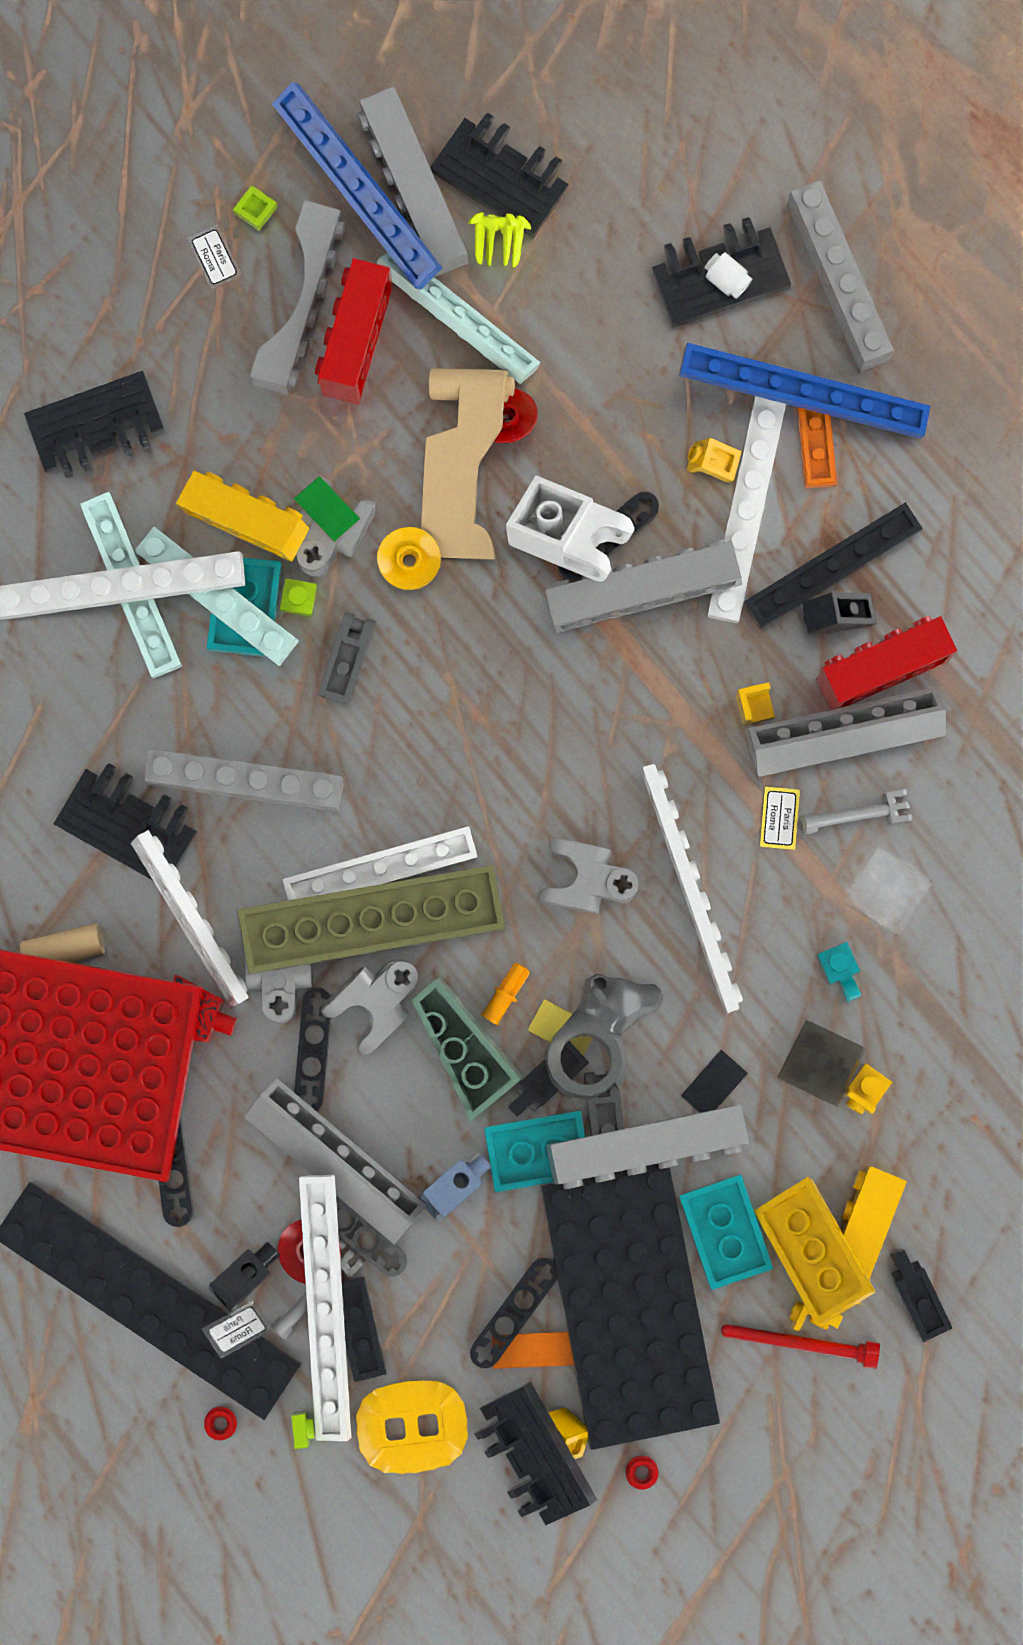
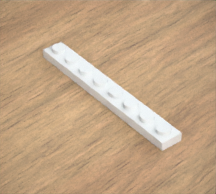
[707,396,786,624]
[0,551,245,620]
[641,763,743,1014]
[299,1175,351,1441]

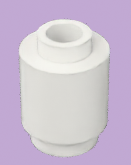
[705,252,753,299]

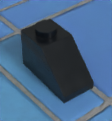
[802,592,877,634]

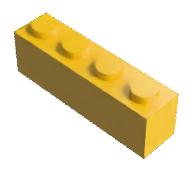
[176,470,310,562]
[841,1166,907,1305]

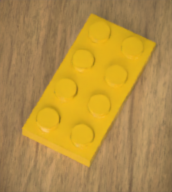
[754,1177,876,1326]

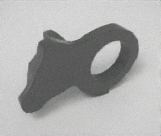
[545,973,663,1099]

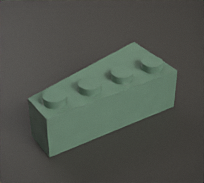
[412,978,524,1122]

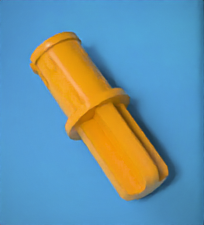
[480,963,530,1026]

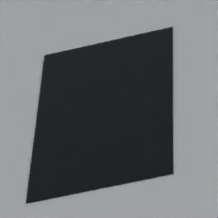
[681,1050,748,1113]

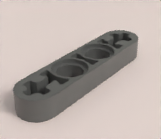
[336,1196,407,1277]

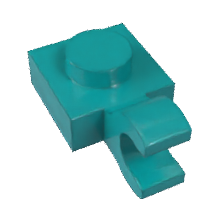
[817,942,861,1002]

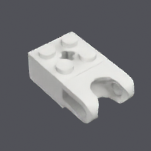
[506,475,634,582]

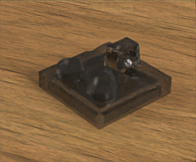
[777,1020,866,1107]

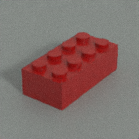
[315,258,393,405]
[816,615,958,710]

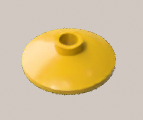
[377,527,441,590]

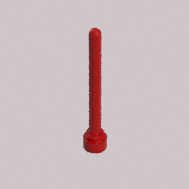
[721,1324,880,1369]

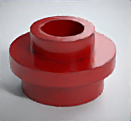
[204,1406,237,1441]
[625,1455,659,1490]

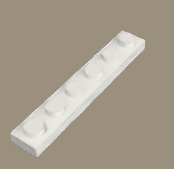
[282,826,478,900]
[131,830,249,1009]

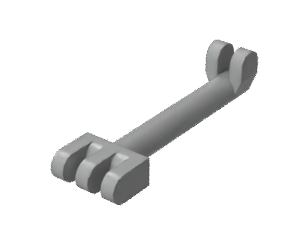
[800,789,913,835]
[270,1239,366,1340]

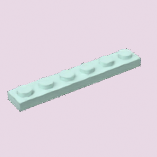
[376,252,541,384]
[80,492,183,679]
[135,527,299,666]

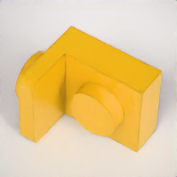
[687,438,742,482]
[842,1063,892,1115]
[788,1300,843,1332]

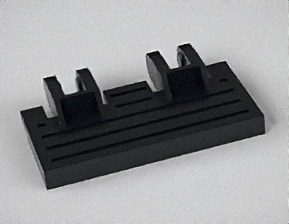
[430,113,569,238]
[652,217,791,328]
[24,370,165,478]
[53,763,197,881]
[474,1381,598,1526]

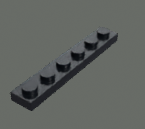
[743,502,923,630]

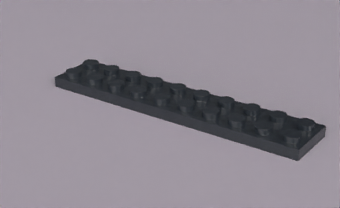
[0,1182,302,1420]

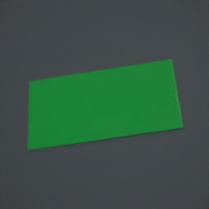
[294,476,360,542]

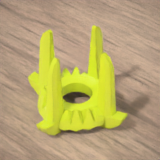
[468,212,531,268]

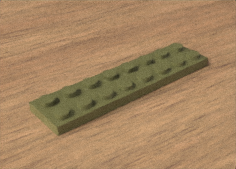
[237,865,505,975]

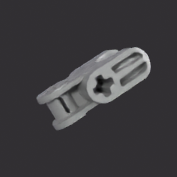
[297,477,376,578]
[538,838,639,914]
[245,959,313,1024]
[321,959,418,1055]

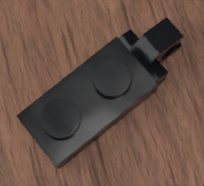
[508,1041,589,1117]
[890,1248,952,1342]

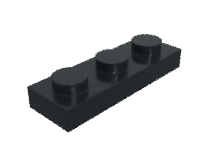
[342,1276,387,1382]

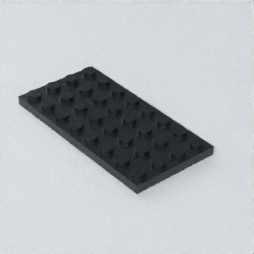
[540,1163,720,1450]

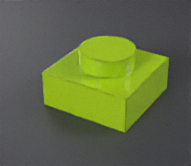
[233,185,278,231]
[280,578,318,617]
[291,1411,315,1449]

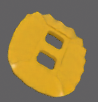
[356,1380,468,1474]

